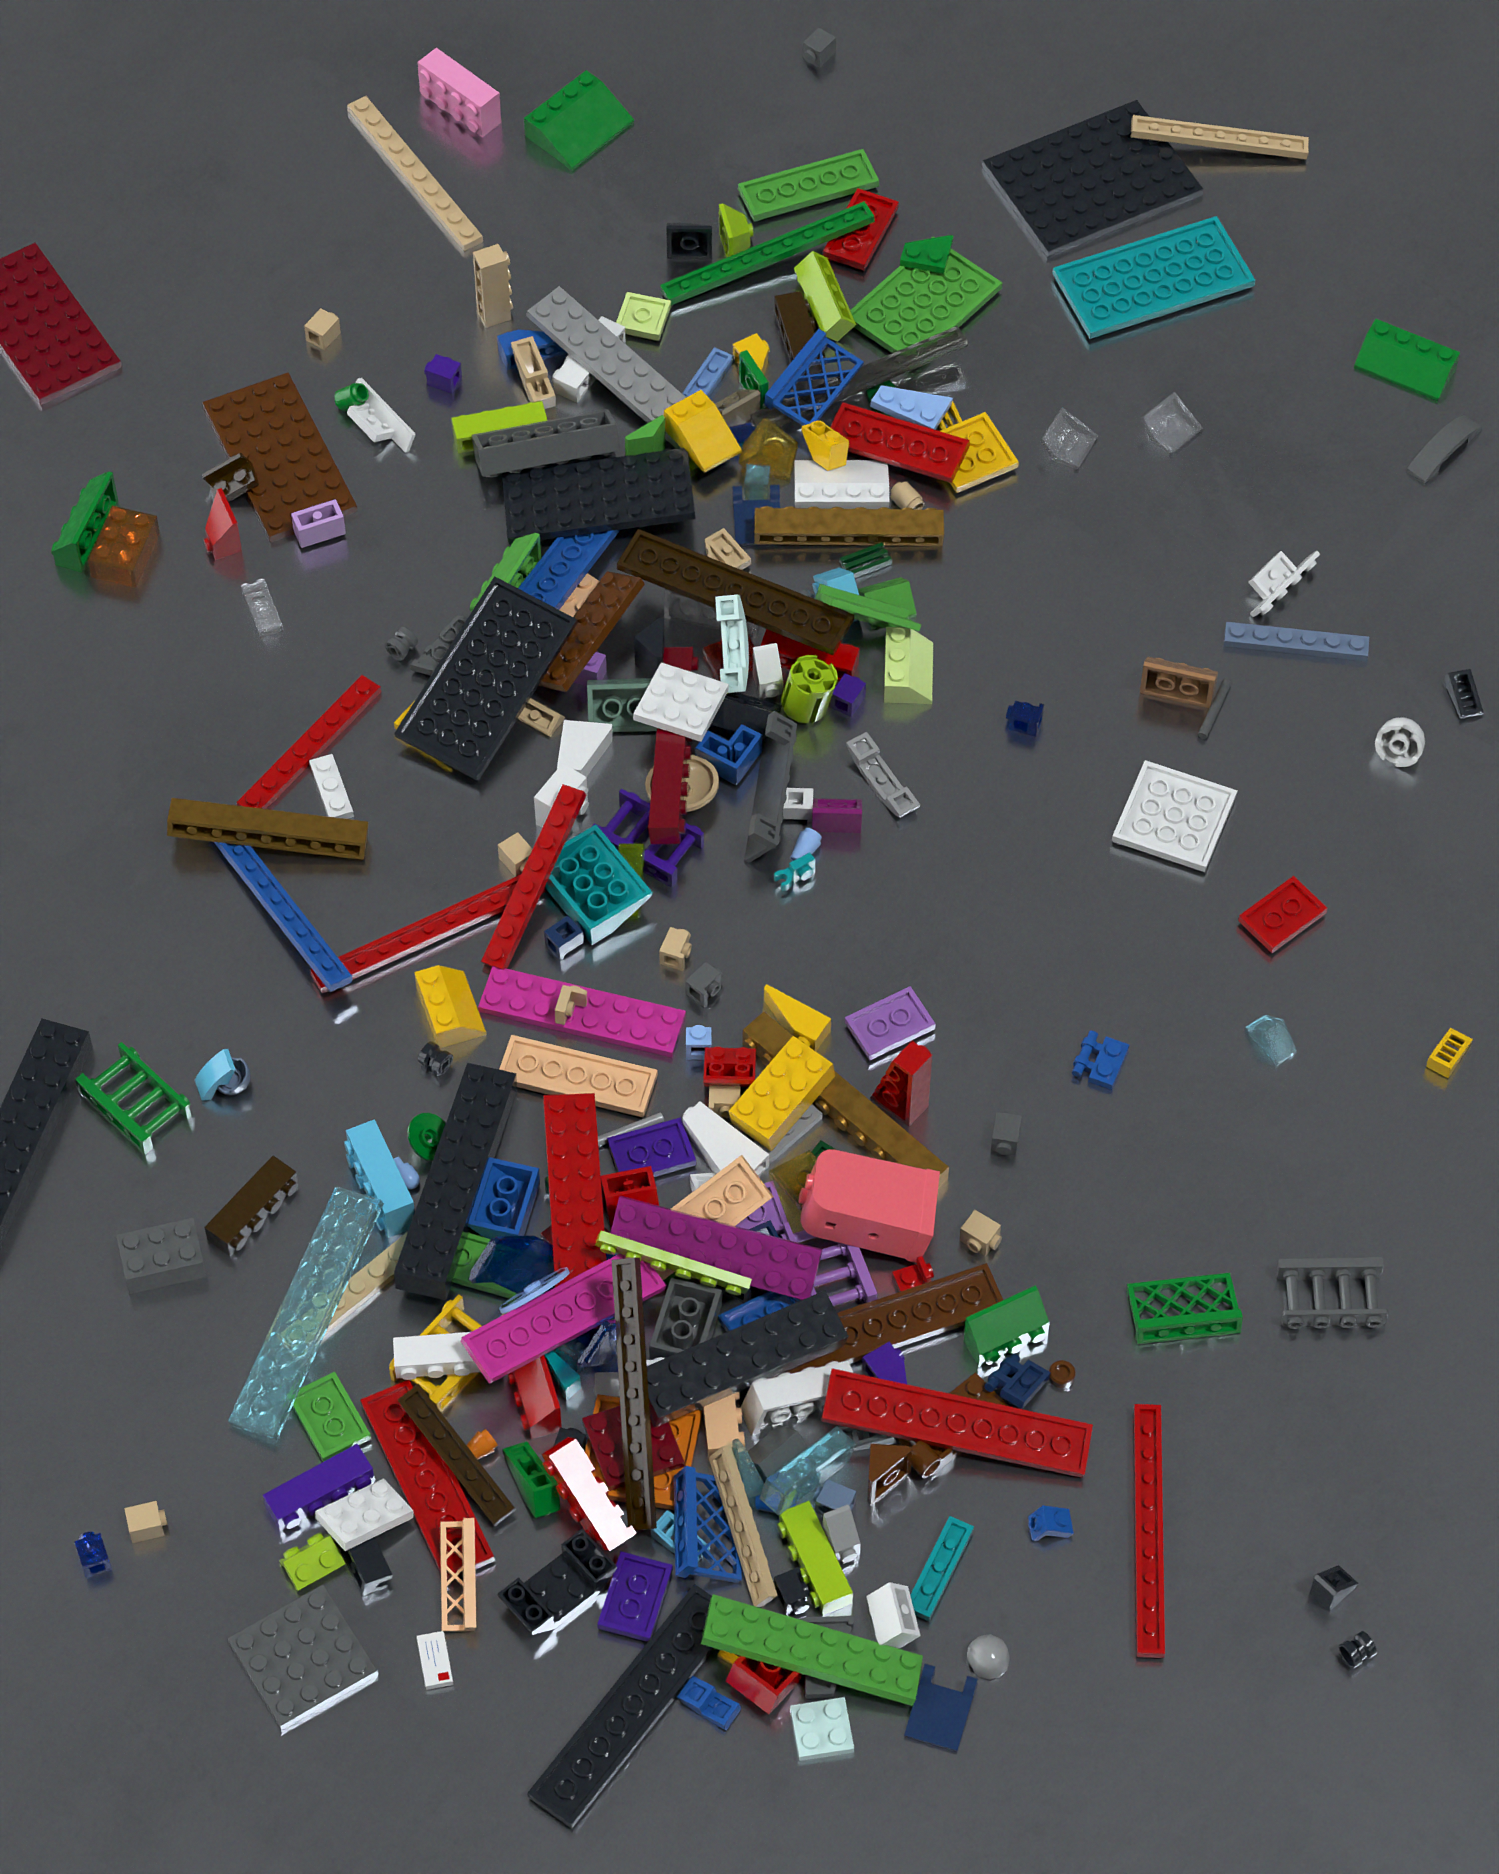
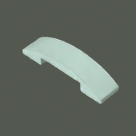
[715,595,749,693]

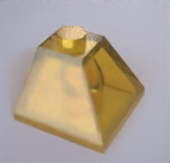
[738,418,798,481]

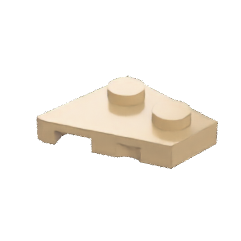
[705,528,751,570]

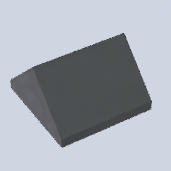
[740,1425,816,1491]

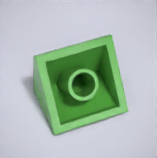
[858,577,916,629]

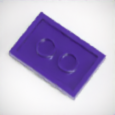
[607,1117,696,1177]
[597,1551,673,1642]

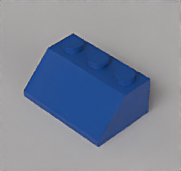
[468,1157,540,1247]

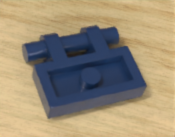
[984,1354,1051,1409]

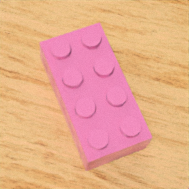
[418,48,501,137]

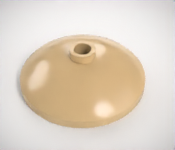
[645,755,719,812]

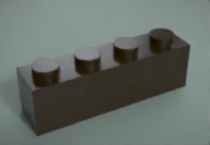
[774,291,826,376]
[204,1155,299,1256]

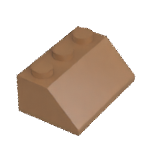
[1140,657,1218,708]

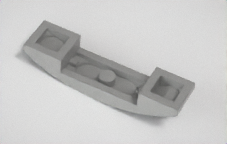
[846,732,920,818]

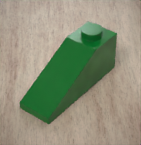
[502,1441,560,1518]

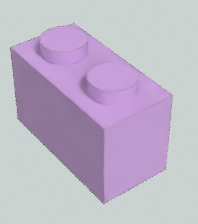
[291,499,346,548]

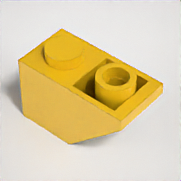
[801,421,849,471]

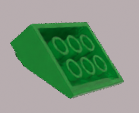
[524,70,634,171]

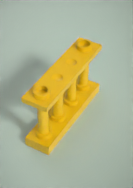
[389,1294,482,1412]

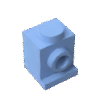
[686,1025,711,1060]

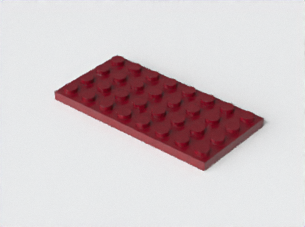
[0,242,122,406]

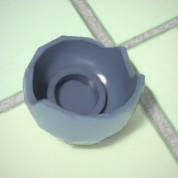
[217,1057,251,1095]

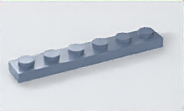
[1224,622,1369,662]

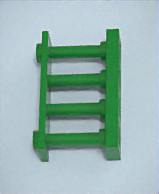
[75,1042,192,1155]

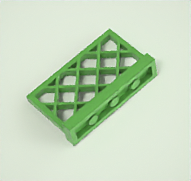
[815,584,921,631]

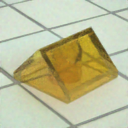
[769,1150,817,1211]

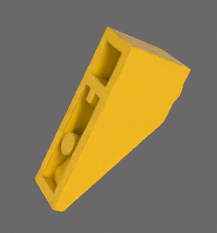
[764,984,831,1051]

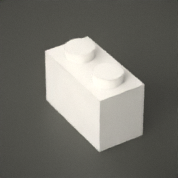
[867,1582,920,1649]

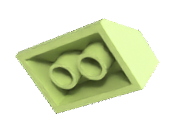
[884,627,933,704]

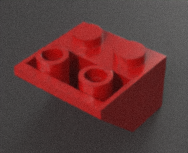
[703,1047,756,1088]
[600,1166,659,1231]

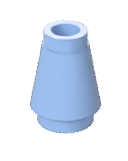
[790,828,822,861]

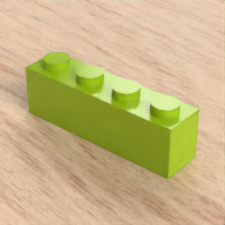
[794,251,856,342]
[451,401,547,454]
[777,1501,853,1616]

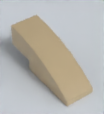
[511,336,556,409]

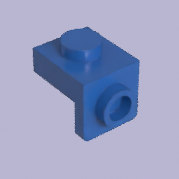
[1028,1505,1074,1541]

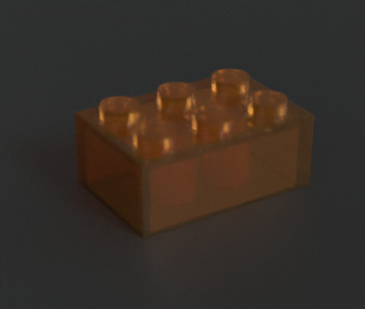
[88,506,160,588]

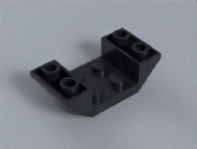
[498,1528,617,1635]

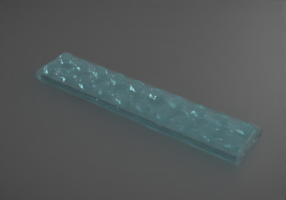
[228,1186,384,1440]

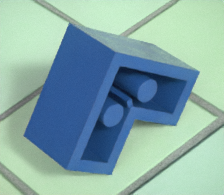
[695,724,762,785]

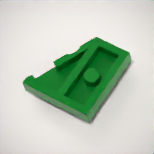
[900,235,954,274]

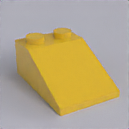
[663,390,742,473]

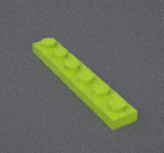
[595,1230,752,1295]

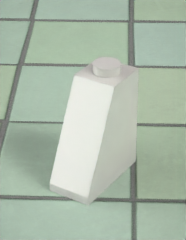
[557,720,613,777]

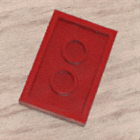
[1238,876,1328,953]

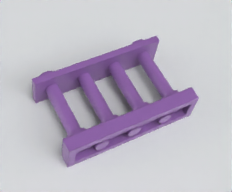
[780,1222,878,1306]

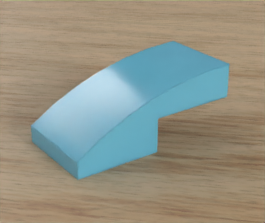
[195,1049,236,1101]

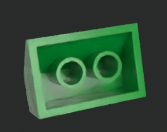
[964,1285,1049,1366]

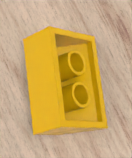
[414,965,486,1048]

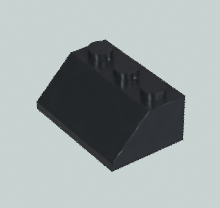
[709,692,782,740]

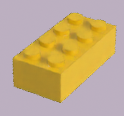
[729,1036,835,1151]

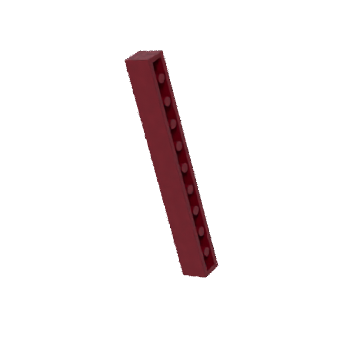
[648,647,699,844]

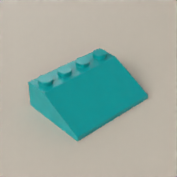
[545,825,653,945]

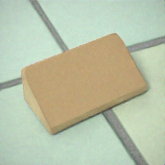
[518,698,565,737]

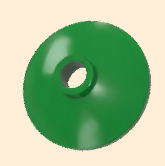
[407,1113,446,1162]

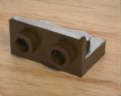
[202,453,259,502]

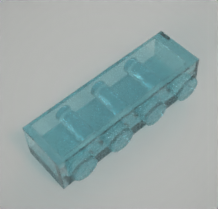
[759,1426,856,1516]

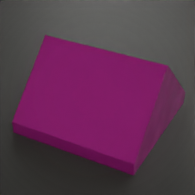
[812,798,862,833]

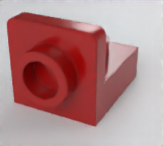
[892,1256,934,1292]

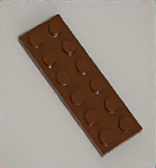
[538,571,645,692]

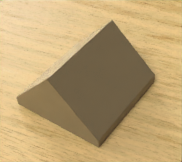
[715,389,760,431]

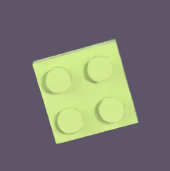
[616,292,671,341]

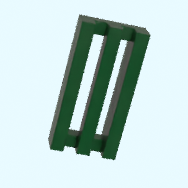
[839,542,892,578]

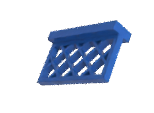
[765,329,864,426]
[674,1466,742,1583]

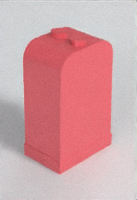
[799,1149,940,1263]

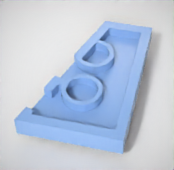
[870,385,953,430]

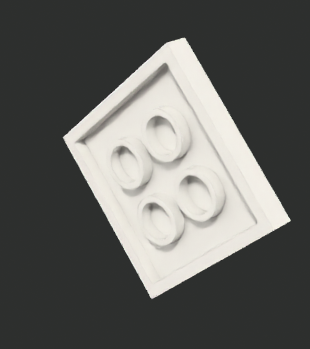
[633,663,729,742]

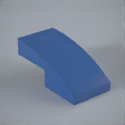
[677,1675,741,1730]

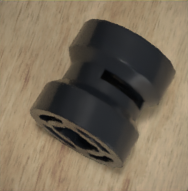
[418,1041,453,1076]
[1339,1631,1377,1668]

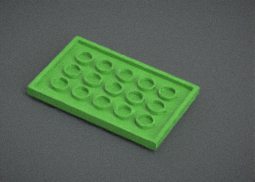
[850,237,1002,368]

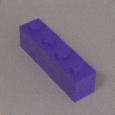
[263,1444,375,1531]

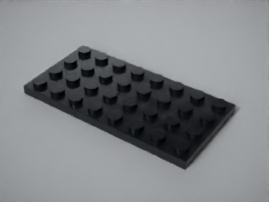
[502,448,696,545]
[394,576,578,781]

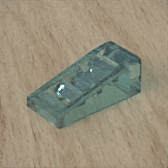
[732,1438,767,1498]

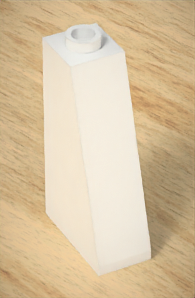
[682,1101,770,1177]

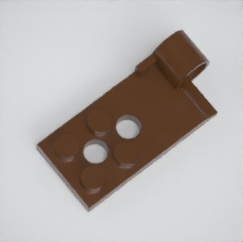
[896,1372,1008,1478]

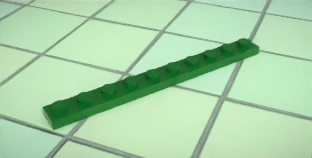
[660,201,875,305]

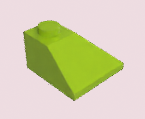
[719,204,754,258]

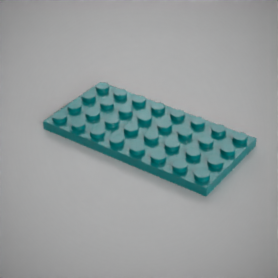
[1052,216,1256,339]

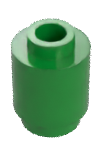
[334,383,369,412]

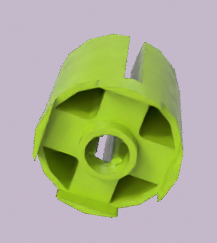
[781,655,838,724]

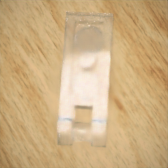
[241,578,283,638]

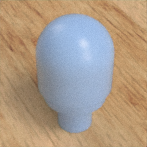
[394,1157,420,1190]

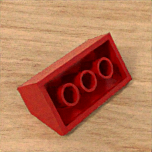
[507,1355,562,1439]

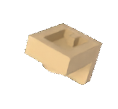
[555,985,587,1025]

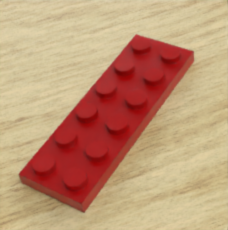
[830,402,970,483]

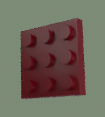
[582,1406,685,1492]

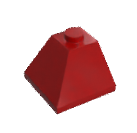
[203,488,242,560]

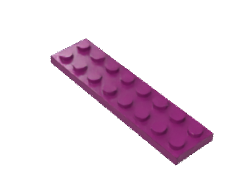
[611,1196,823,1300]

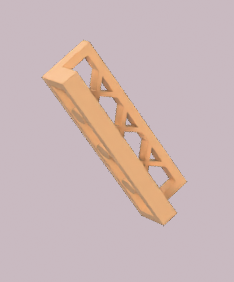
[440,1518,476,1632]

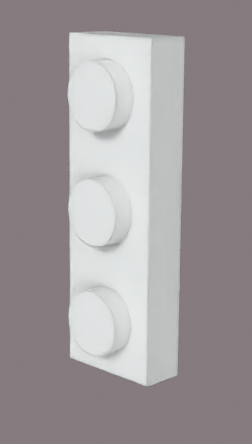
[309,754,354,819]

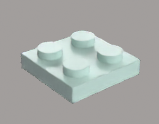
[790,1697,854,1761]

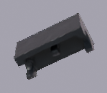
[341,1537,393,1597]

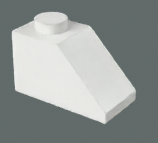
[753,643,783,698]

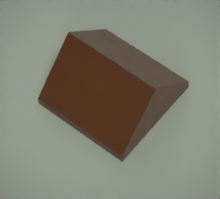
[867,1444,912,1505]

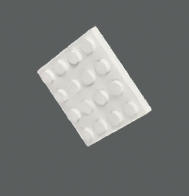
[1112,760,1237,872]

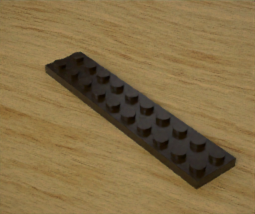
[617,529,854,656]

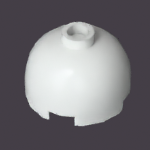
[1375,717,1425,767]

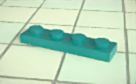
[910,1516,974,1621]

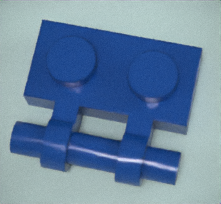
[1072,1031,1130,1090]

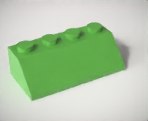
[470,533,541,612]

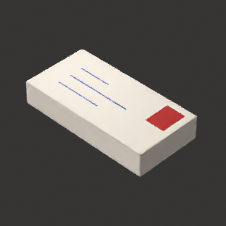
[417,1631,453,1690]

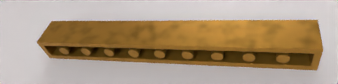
[743,1012,949,1188]

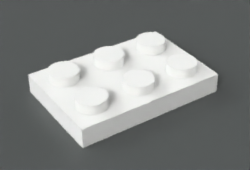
[315,1478,413,1551]

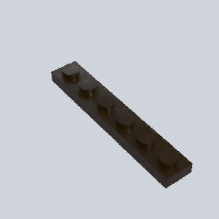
[398,1383,516,1526]

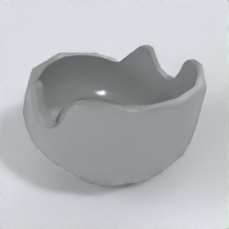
[967,1634,1010,1680]

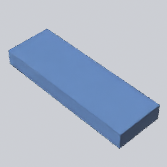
[682,347,734,398]

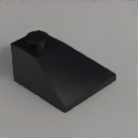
[666,223,712,259]

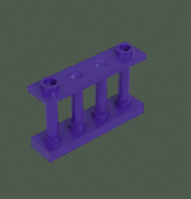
[592,788,704,888]

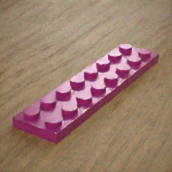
[478,966,686,1058]
[460,1254,666,1384]

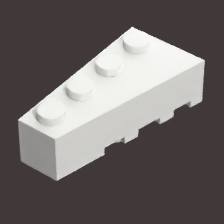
[741,1361,853,1436]

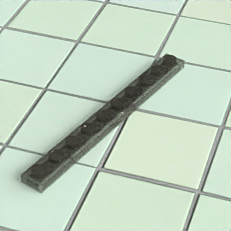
[750,326,968,435]

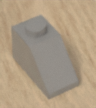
[823,1505,861,1563]

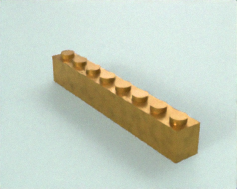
[754,506,944,546]
[167,798,368,860]

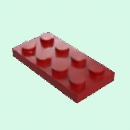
[823,188,899,271]

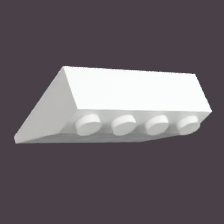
[794,460,889,509]

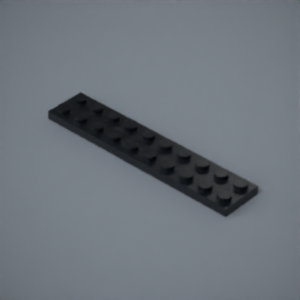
[527,1584,715,1828]

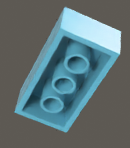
[344,1119,415,1238]

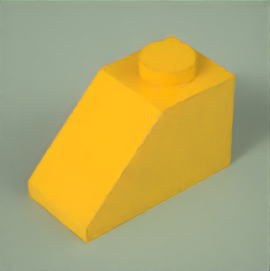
[733,333,770,375]

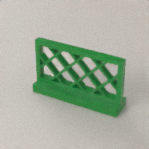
[1127,1273,1243,1344]

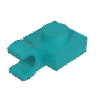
[774,852,815,891]

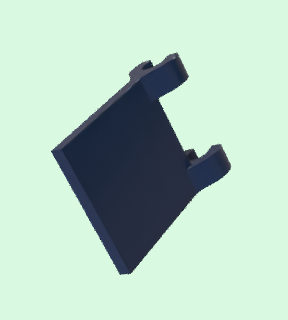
[732,484,782,546]
[904,1664,978,1752]

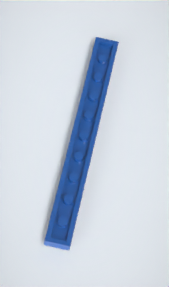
[214,842,352,992]

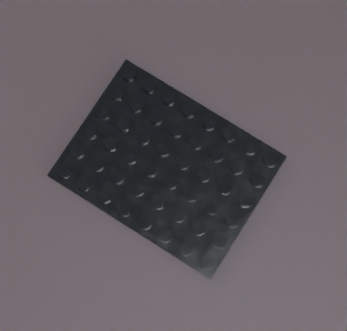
[982,100,1204,258]

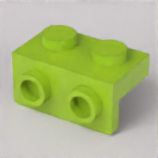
[279,1533,345,1591]

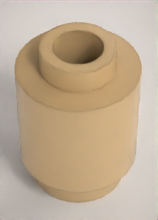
[890,482,925,510]

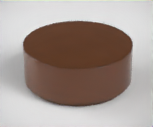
[1049,1360,1076,1388]

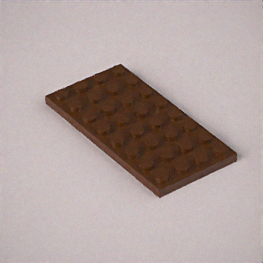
[202,372,358,543]

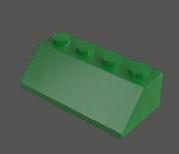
[1354,319,1460,401]
[51,471,118,573]

